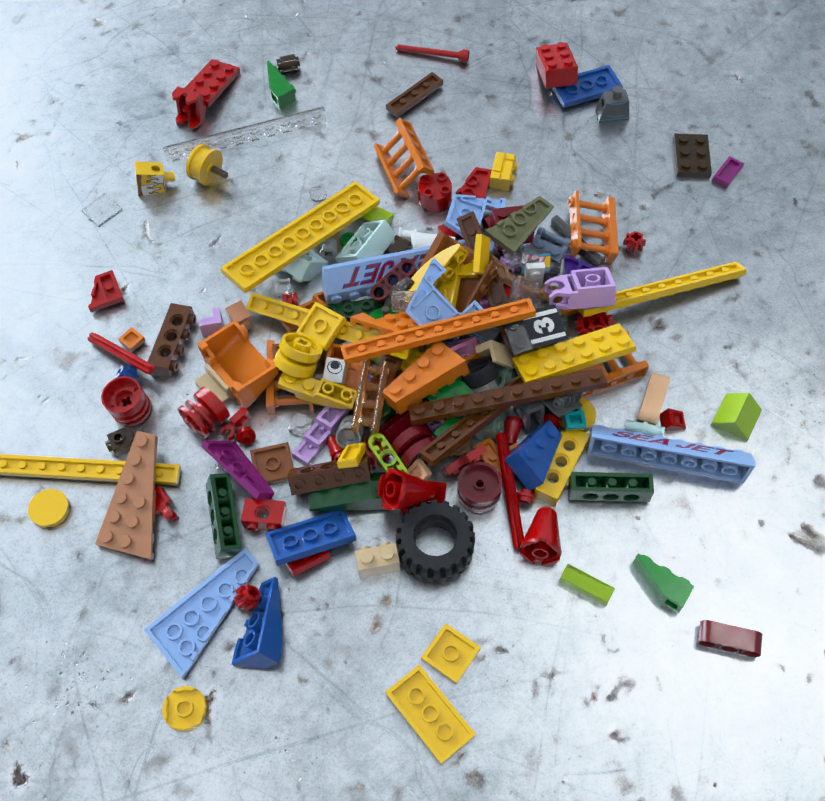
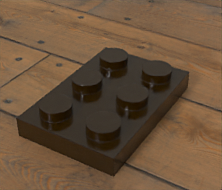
[673,133,712,177]

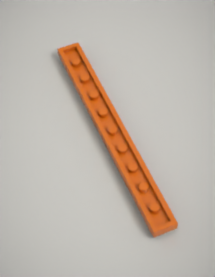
[340,298,536,365]

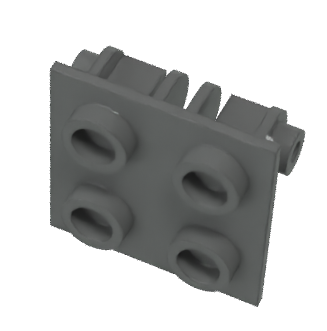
[541,393,583,417]

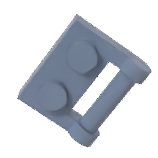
[529,226,571,263]

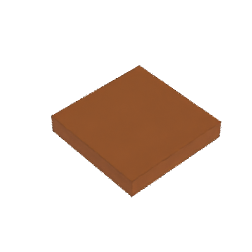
[250,442,294,485]

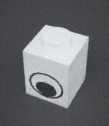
[323,357,349,384]

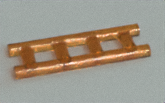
[351,359,390,434]

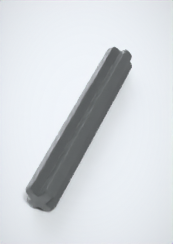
[551,215,603,265]

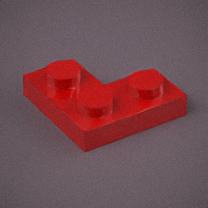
[441,444,487,477]

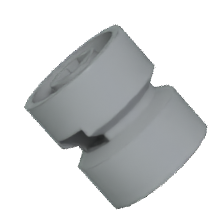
[336,415,365,448]

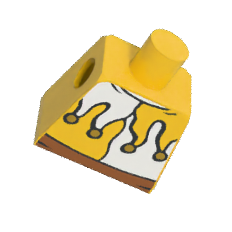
[134,161,175,197]

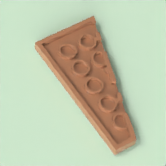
[95,431,158,560]

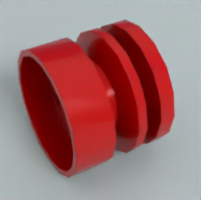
[101,376,151,427]
[177,387,230,439]

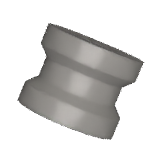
[320,237,337,259]

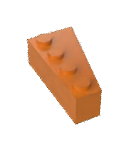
[382,341,469,415]

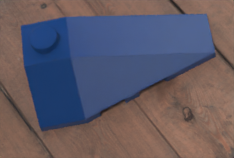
[231,577,283,669]

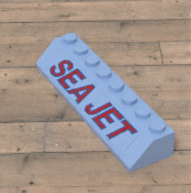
[321,239,467,304]
[586,425,756,483]

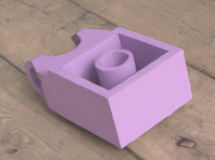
[545,267,616,310]

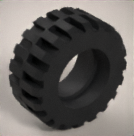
[396,500,475,583]

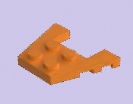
[350,300,418,335]

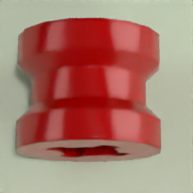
[282,292,299,306]

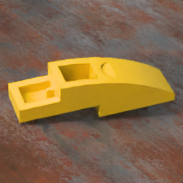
[403,244,469,303]
[277,372,358,409]

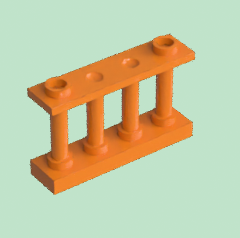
[374,118,435,199]
[568,190,619,264]
[582,330,649,398]
[266,340,318,415]

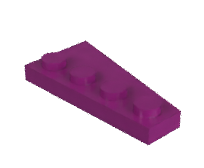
[201,440,275,499]

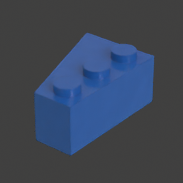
[504,420,562,490]

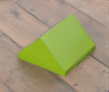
[711,392,762,441]

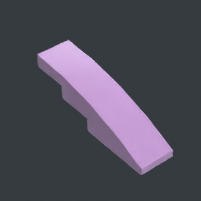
[292,406,351,466]

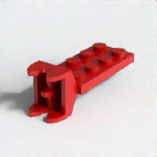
[172,59,240,129]

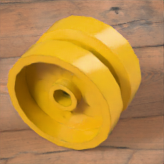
[274,333,323,378]

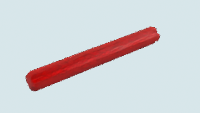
[87,332,156,375]

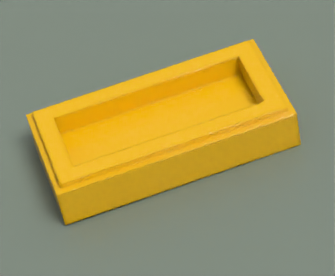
[473,234,491,276]
[337,443,367,469]

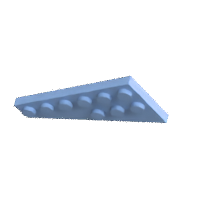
[144,548,259,679]

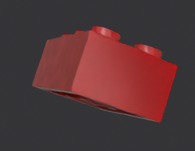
[536,42,578,89]

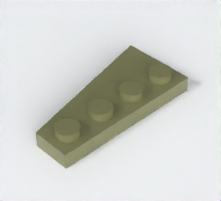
[484,196,554,256]

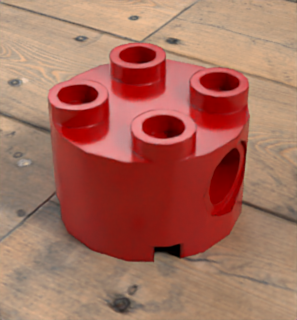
[418,172,452,213]

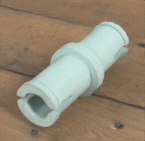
[624,419,665,436]

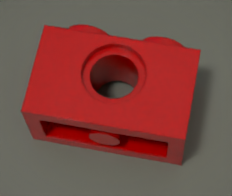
[241,498,287,532]

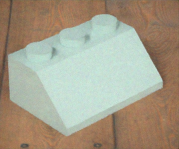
[335,220,396,263]
[282,250,329,283]

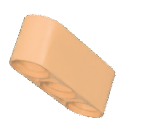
[637,372,670,425]

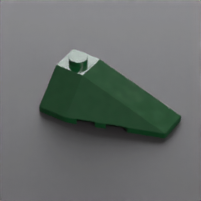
[308,472,386,511]

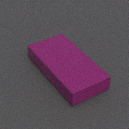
[712,156,744,189]

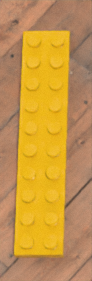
[220,181,380,294]

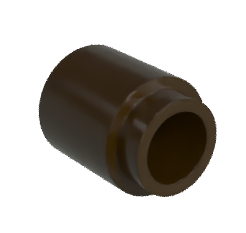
[276,54,300,73]

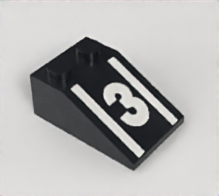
[502,304,568,358]

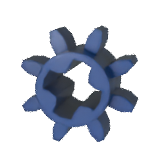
[115,364,139,381]

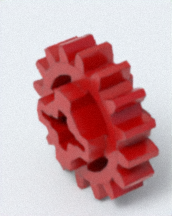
[575,312,616,336]

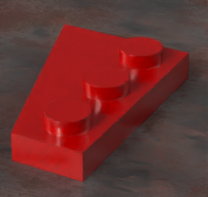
[448,167,492,207]

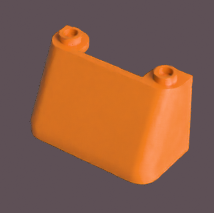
[197,320,279,408]

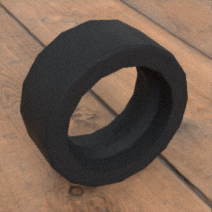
[461,357,499,389]

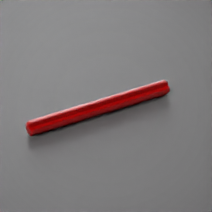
[496,433,524,550]

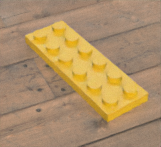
[512,323,636,383]

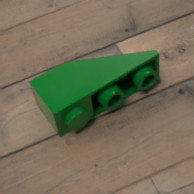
[267,61,296,109]
[633,553,695,613]

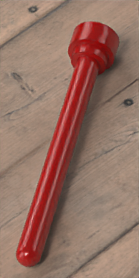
[395,44,470,63]

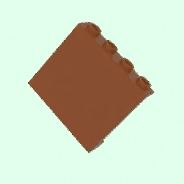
[403,231,500,312]

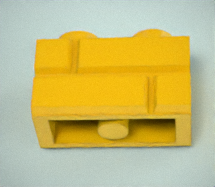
[489,152,518,191]

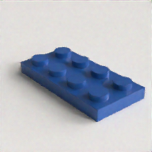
[552,65,623,108]
[265,510,356,566]

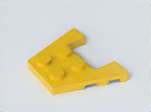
[435,259,479,313]

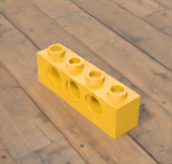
[534,429,590,507]

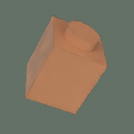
[225,300,254,330]

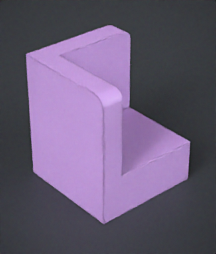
[199,307,224,336]

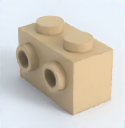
[355,542,400,579]

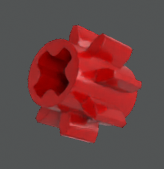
[623,231,646,254]
[234,583,261,612]

